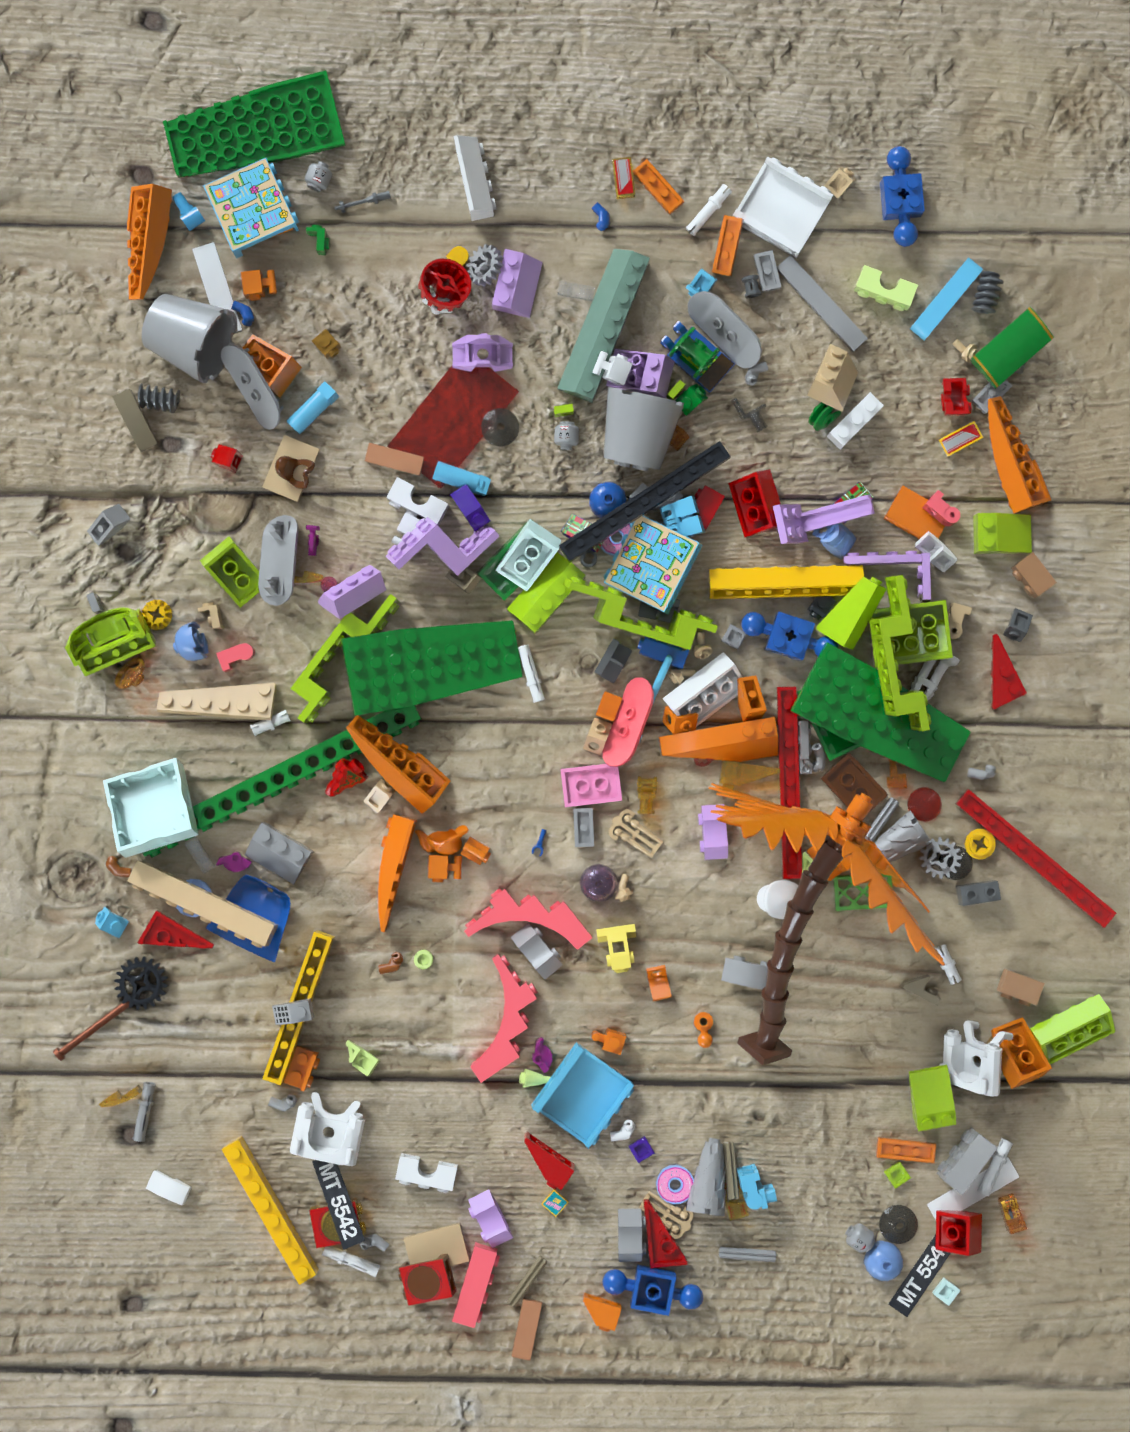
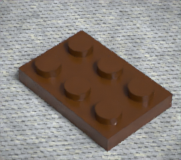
[820,752,888,812]

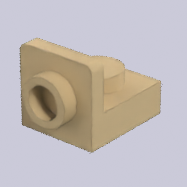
[824,167,856,198]
[198,602,224,630]
[363,779,396,813]

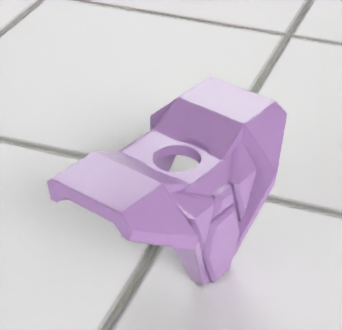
[452,333,513,372]

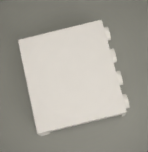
[732,157,833,258]

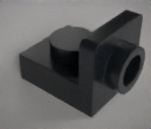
[807,596,837,621]

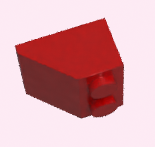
[936,1210,982,1256]

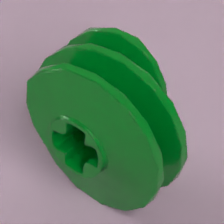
[808,402,841,431]

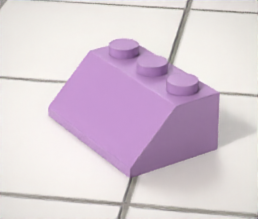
[492,249,542,318]
[318,565,386,619]

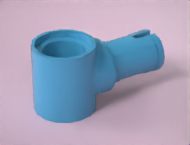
[172,192,205,231]

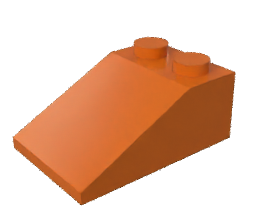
[243,334,302,398]
[991,1017,1052,1089]

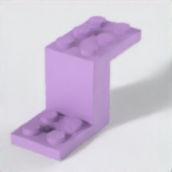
[386,517,499,576]

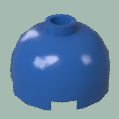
[589,482,627,518]

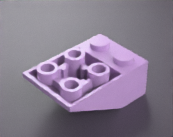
[606,349,675,398]

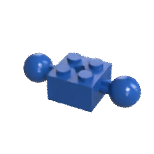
[880,146,925,247]
[741,611,839,661]
[602,1264,703,1316]

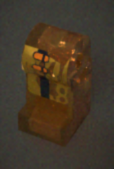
[998,1193,1027,1234]

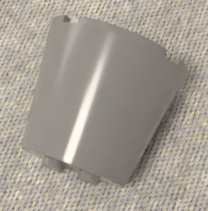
[142,294,237,383]
[603,387,684,471]

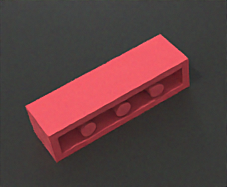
[452,1242,500,1328]

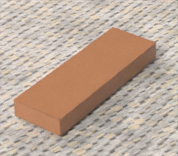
[365,443,425,476]
[511,1298,542,1361]

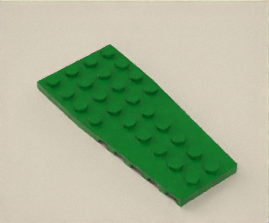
[163,70,345,178]
[341,620,523,716]
[791,642,971,782]

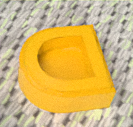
[446,246,469,267]

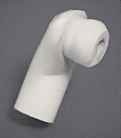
[610,1120,635,1142]

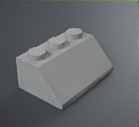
[245,822,314,884]

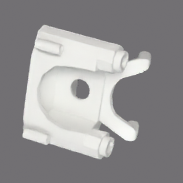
[939,1020,1013,1097]
[290,1092,365,1166]

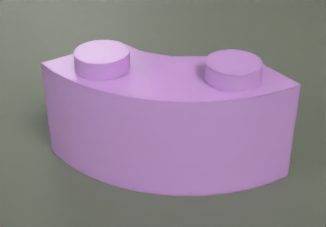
[698,804,728,860]
[468,1190,513,1248]

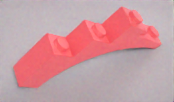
[464,888,592,950]
[470,953,538,1083]

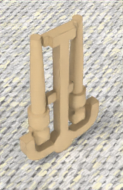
[609,809,663,858]
[639,1191,694,1239]

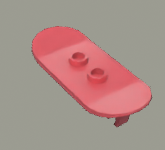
[603,677,654,767]

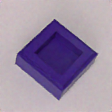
[628,1136,655,1163]

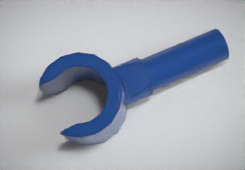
[532,829,546,856]

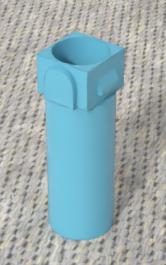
[286,381,339,435]
[432,461,491,496]

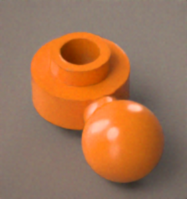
[694,1012,713,1048]

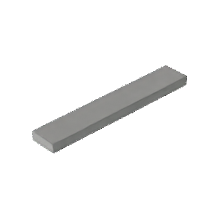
[777,255,868,352]

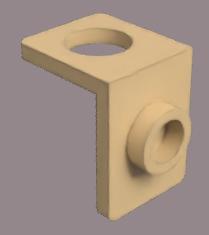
[583,718,612,755]

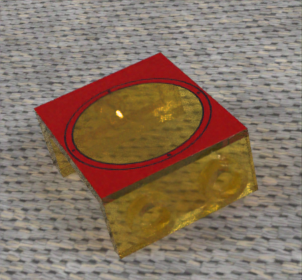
[309,1197,366,1248]

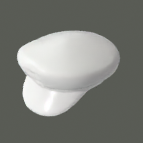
[757,880,798,919]

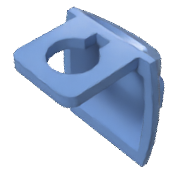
[812,523,856,559]

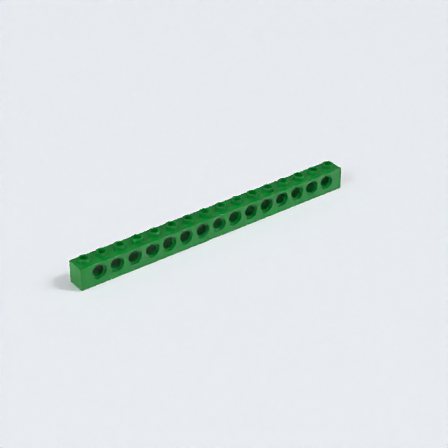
[143,705,422,858]

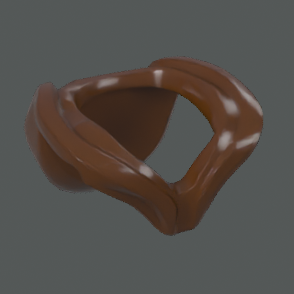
[275,456,315,489]

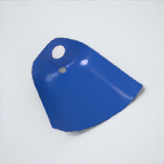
[206,875,291,962]

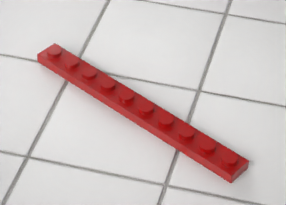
[776,686,802,879]
[955,789,1117,928]

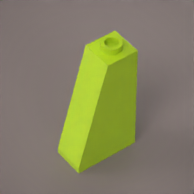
[816,577,887,650]

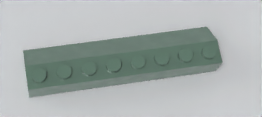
[557,249,650,403]

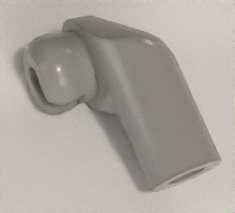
[745,362,768,386]
[812,743,825,772]
[967,765,996,780]
[268,1094,297,1111]
[359,1234,389,1252]

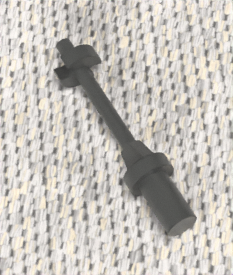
[335,191,391,213]

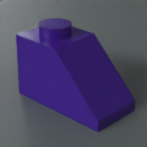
[450,484,491,531]

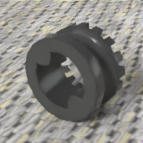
[580,550,597,568]

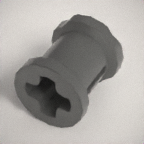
[742,275,762,298]

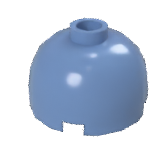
[173,622,209,661]
[864,1241,903,1281]

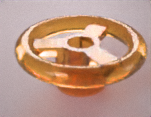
[115,657,145,689]

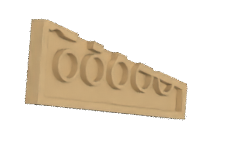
[156,683,277,720]

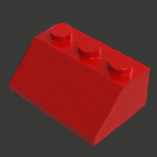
[728,469,781,538]

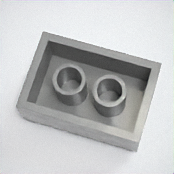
[937,1127,997,1195]

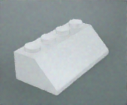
[454,135,496,221]
[662,652,743,732]

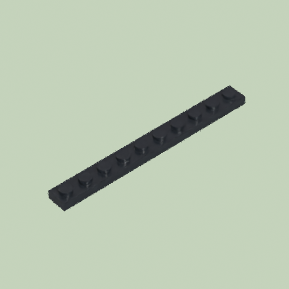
[559,441,731,563]

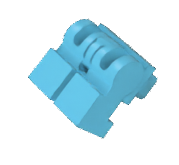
[660,496,705,537]
[736,1164,777,1210]

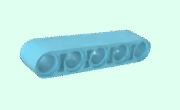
[910,257,983,341]

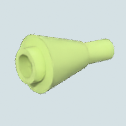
[519,1068,551,1088]

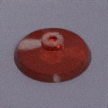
[907,787,942,822]

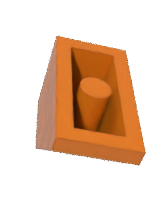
[737,675,767,722]
[583,1293,622,1332]

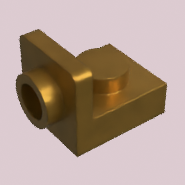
[312,329,341,359]

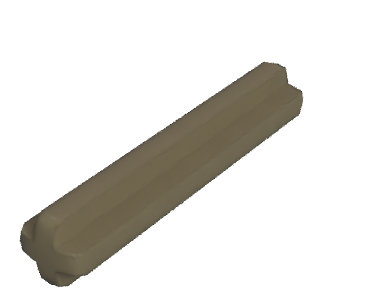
[723,1142,739,1200]
[507,1256,547,1308]

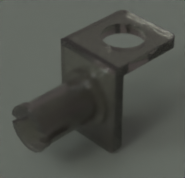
[731,398,768,432]

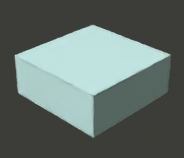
[932,1277,960,1306]

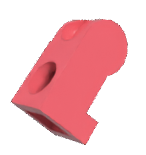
[922,490,960,527]
[216,643,255,672]

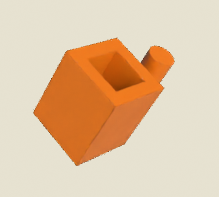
[241,270,277,301]
[460,836,491,865]
[428,854,462,882]
[592,1028,626,1055]

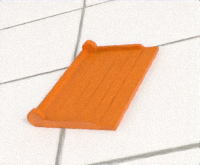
[883,485,945,539]

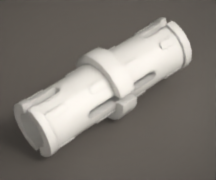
[250,710,290,736]
[935,944,962,985]

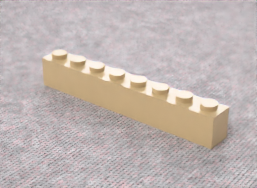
[128,860,278,948]

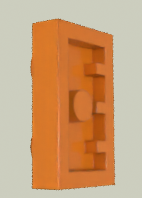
[284,1045,320,1092]

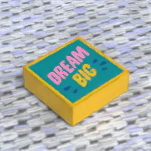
[541,1189,569,1217]

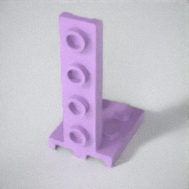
[773,495,875,544]
[844,551,931,603]

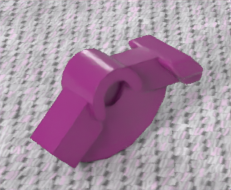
[306,525,320,556]
[216,851,252,872]
[532,1037,552,1073]

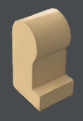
[948,603,972,640]

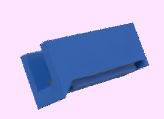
[637,636,690,669]

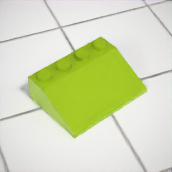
[869,600,953,668]

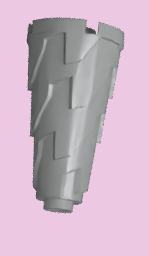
[874,811,932,862]
[686,1138,726,1216]

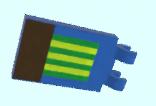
[660,321,735,394]

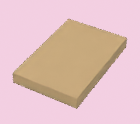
[262,435,320,502]
[403,1222,470,1266]

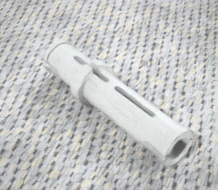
[686,184,732,236]
[518,644,545,703]
[977,1138,1013,1196]
[322,1246,380,1277]

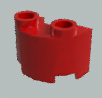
[941,378,972,416]

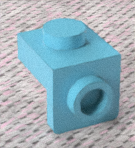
[686,269,717,297]
[95,907,129,938]

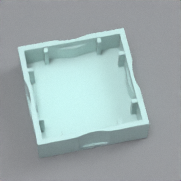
[103,758,199,858]

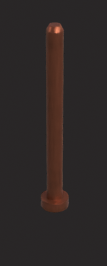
[53,1001,130,1061]

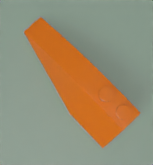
[127,184,172,300]
[988,396,1051,514]
[346,715,451,814]
[659,717,778,762]
[378,814,417,932]

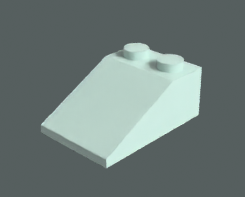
[495,519,561,591]

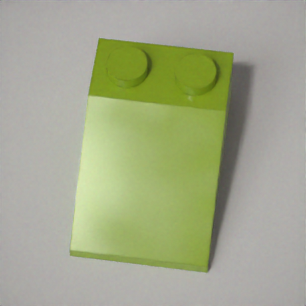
[973,513,1032,554]
[200,536,259,608]
[909,1065,956,1132]

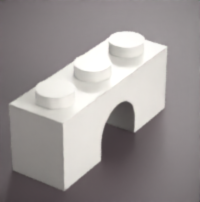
[827,392,884,450]
[387,477,449,526]
[395,1153,458,1193]

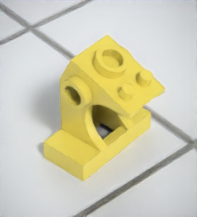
[596,924,636,973]

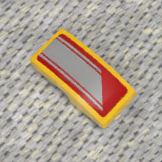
[939,421,984,457]

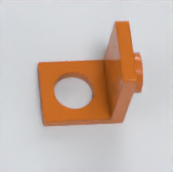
[596,691,622,722]
[662,706,698,734]
[646,965,672,1001]

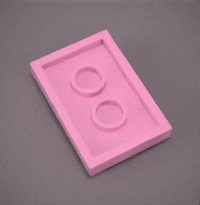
[561,764,622,807]

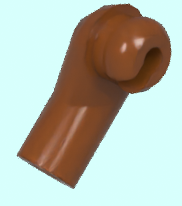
[106,856,132,877]
[378,952,403,974]

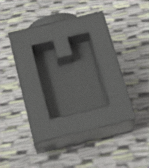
[1003,608,1033,642]

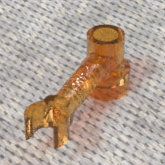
[886,759,907,789]

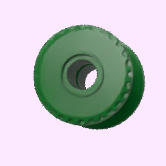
[669,327,720,379]

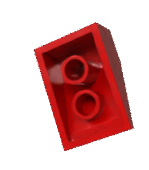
[524,1131,575,1190]

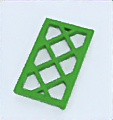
[833,874,892,911]

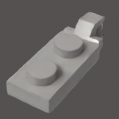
[797,721,813,774]

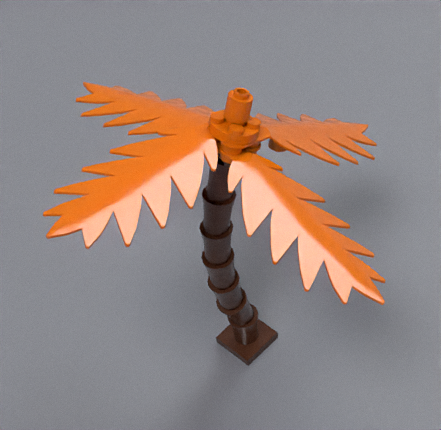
[708,783,945,1066]

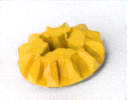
[142,600,172,630]
[964,829,996,859]

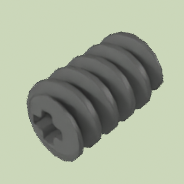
[971,271,1004,314]
[138,383,180,413]

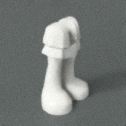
[910,656,960,700]

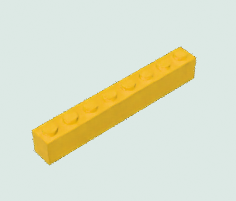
[708,565,864,599]
[262,930,335,1086]
[221,1136,319,1285]

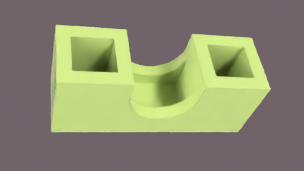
[854,265,918,311]

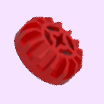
[418,258,471,312]

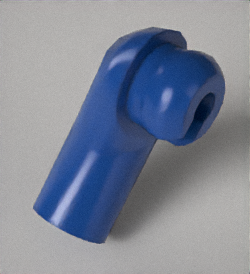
[592,202,610,231]
[231,301,254,327]

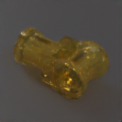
[637,776,657,814]

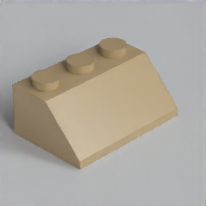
[807,344,858,411]

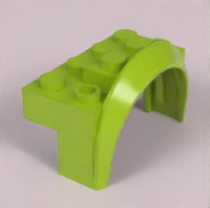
[65,607,156,676]

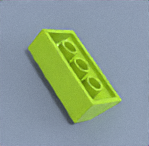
[507,552,586,634]
[1030,994,1116,1064]

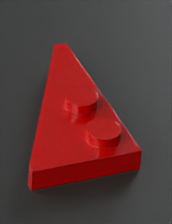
[991,634,1027,710]
[137,910,215,949]
[644,1199,688,1268]

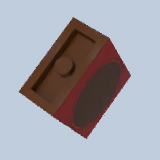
[398,1253,457,1306]

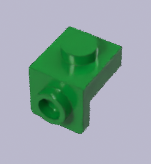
[306,225,330,255]
[675,384,708,416]

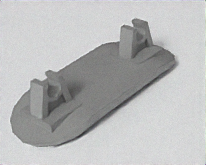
[688,291,762,368]
[221,344,284,430]
[258,515,299,606]

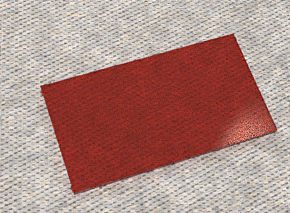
[387,365,519,489]

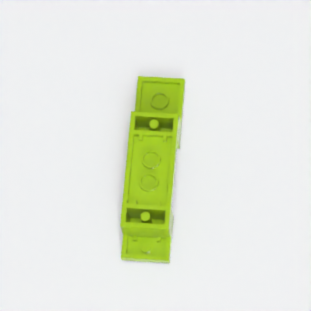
[869,575,931,731]
[564,576,718,650]
[290,594,400,724]

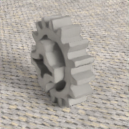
[466,244,504,287]
[919,837,962,879]

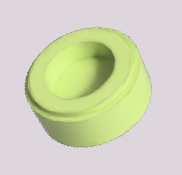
[414,950,433,969]

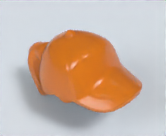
[415,825,469,856]

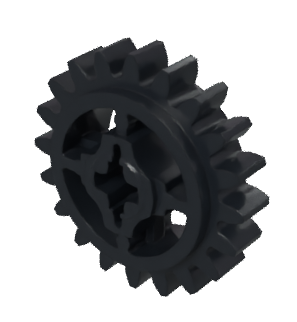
[114,956,169,1010]

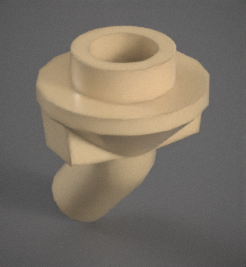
[952,339,979,363]
[693,631,713,659]
[668,668,695,685]
[615,874,633,902]

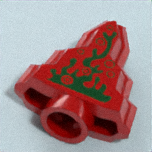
[325,758,369,797]

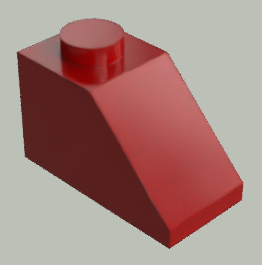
[211,444,243,473]
[694,485,725,531]

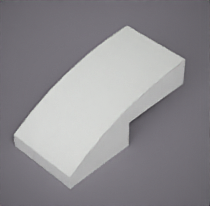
[915,531,957,572]
[146,1170,192,1205]

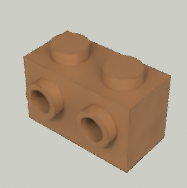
[1011,552,1057,598]
[997,969,1045,1007]

